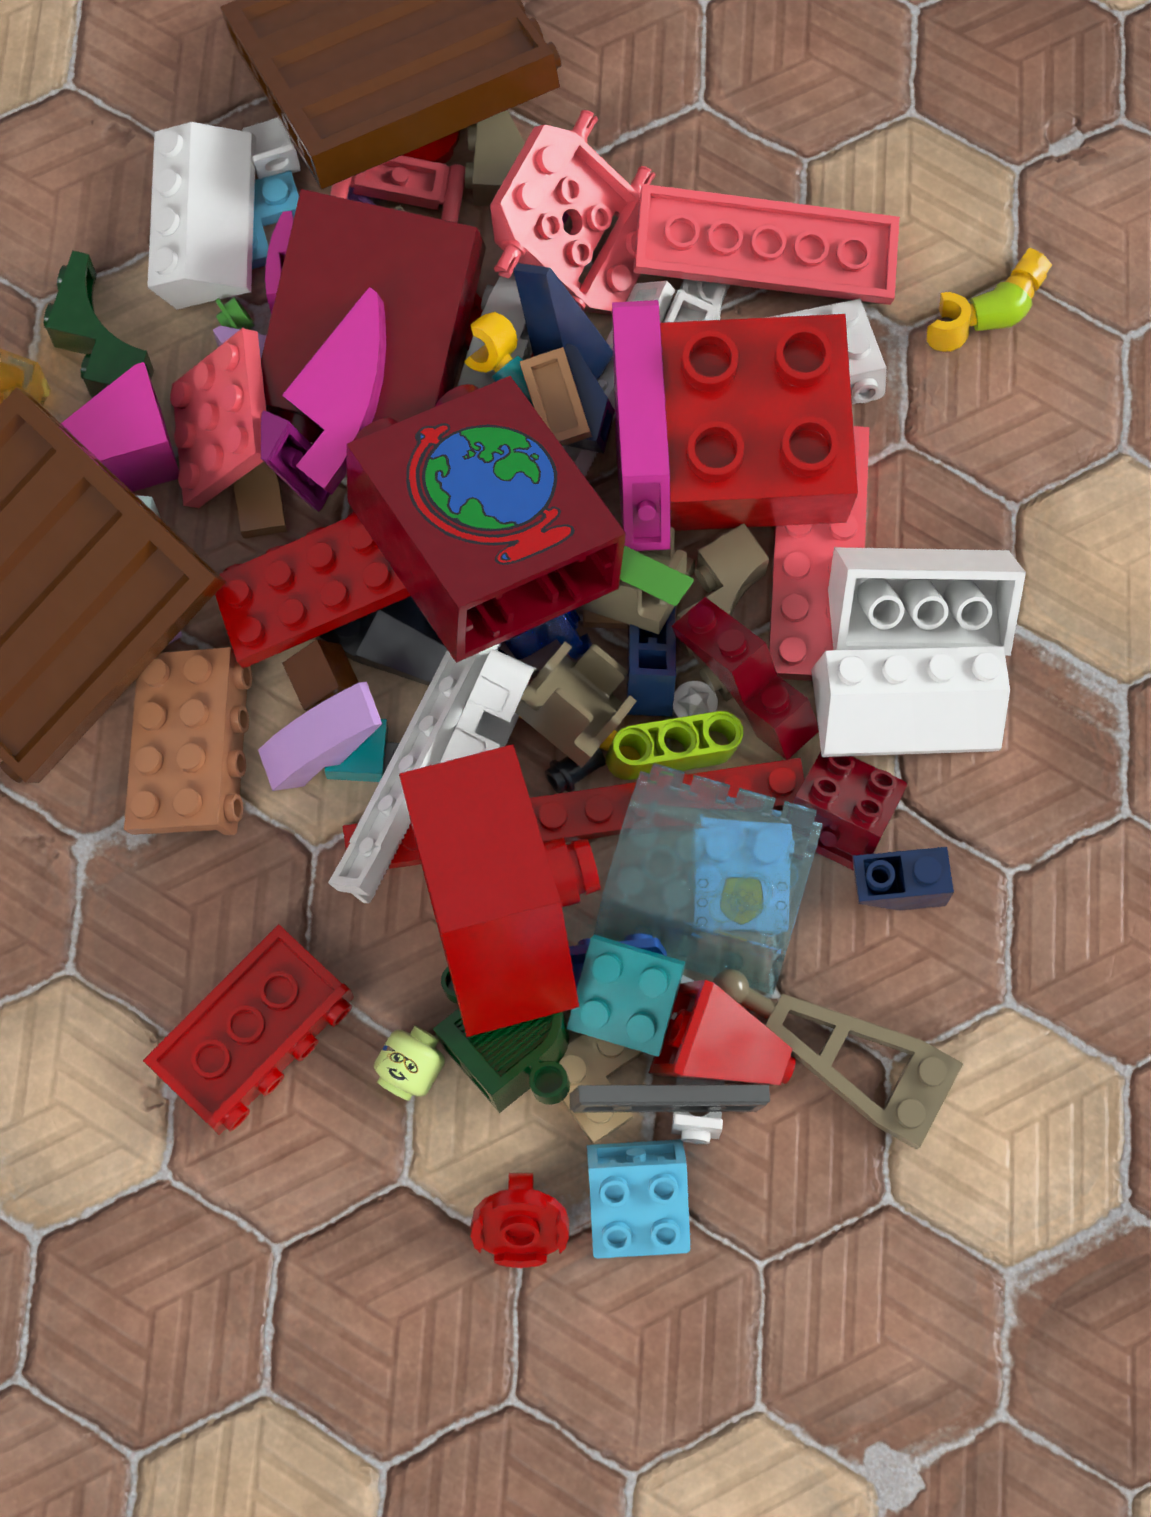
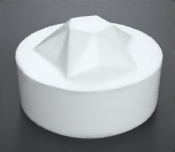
[672,681,718,718]

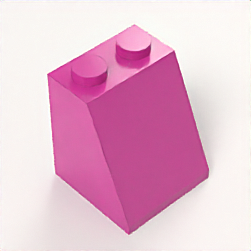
[61,362,179,492]

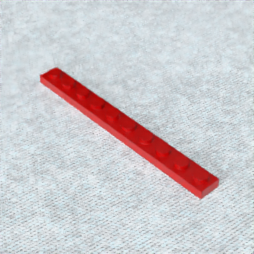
[342,757,805,869]

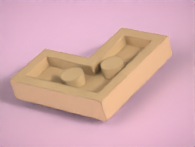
[559,1034,644,1145]

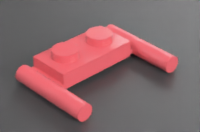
[330,156,465,223]

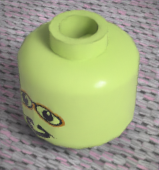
[374,1026,445,1101]

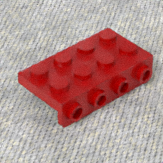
[215,512,411,669]
[143,924,354,1135]

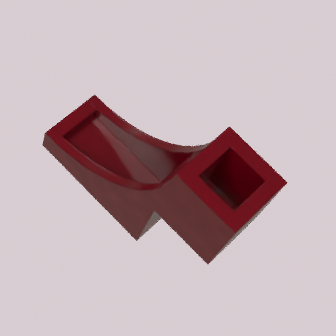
[672,597,819,760]

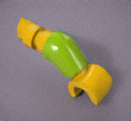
[926,247,1052,352]

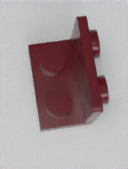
[783,752,907,871]

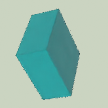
[324,719,389,782]

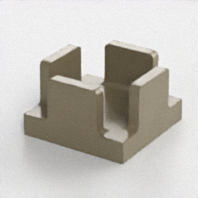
[578,527,695,634]
[515,641,636,768]

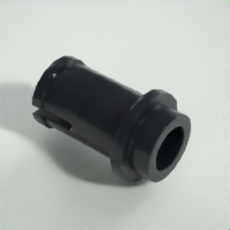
[545,748,606,793]

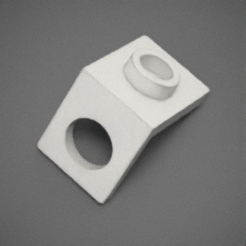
[242,118,301,179]
[671,1078,725,1144]

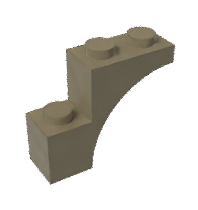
[676,523,769,702]

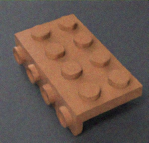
[124,647,252,835]

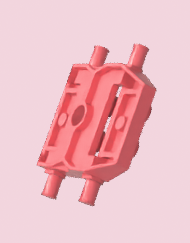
[490,110,656,314]

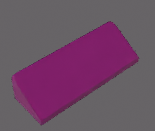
[261,410,330,512]

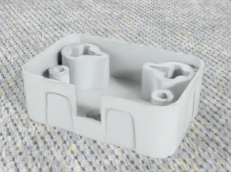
[440,649,539,763]

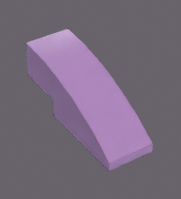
[258,682,382,791]

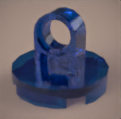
[504,609,592,661]

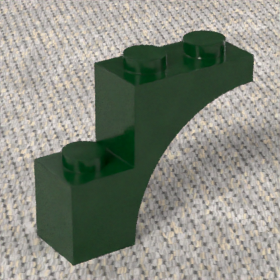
[43,250,154,398]

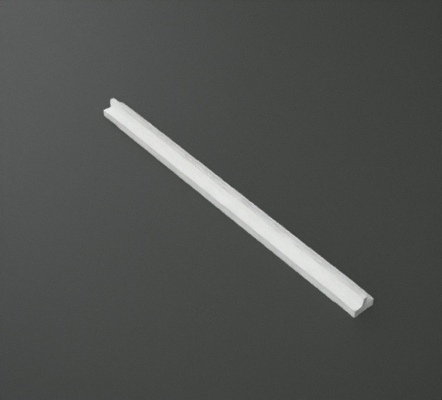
[328,281,676,903]

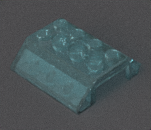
[594,763,823,994]

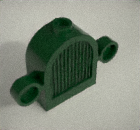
[433,967,570,1113]

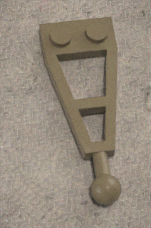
[712,969,964,1149]

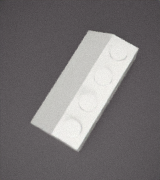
[147,122,256,310]
[828,547,1026,656]
[811,646,1010,757]

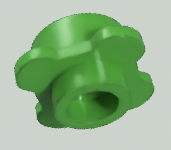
[215,297,255,330]

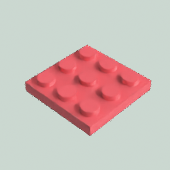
[170,328,266,508]

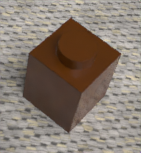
[282,639,359,711]

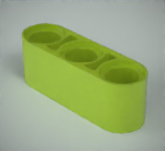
[606,711,744,780]

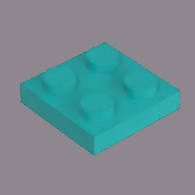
[567,935,686,1057]

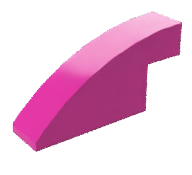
[282,287,386,495]

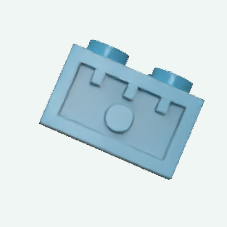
[587,1139,690,1258]

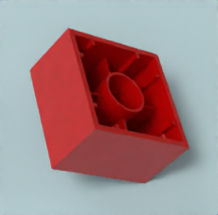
[399,744,601,1037]

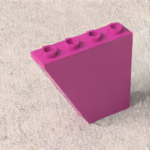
[612,300,670,551]

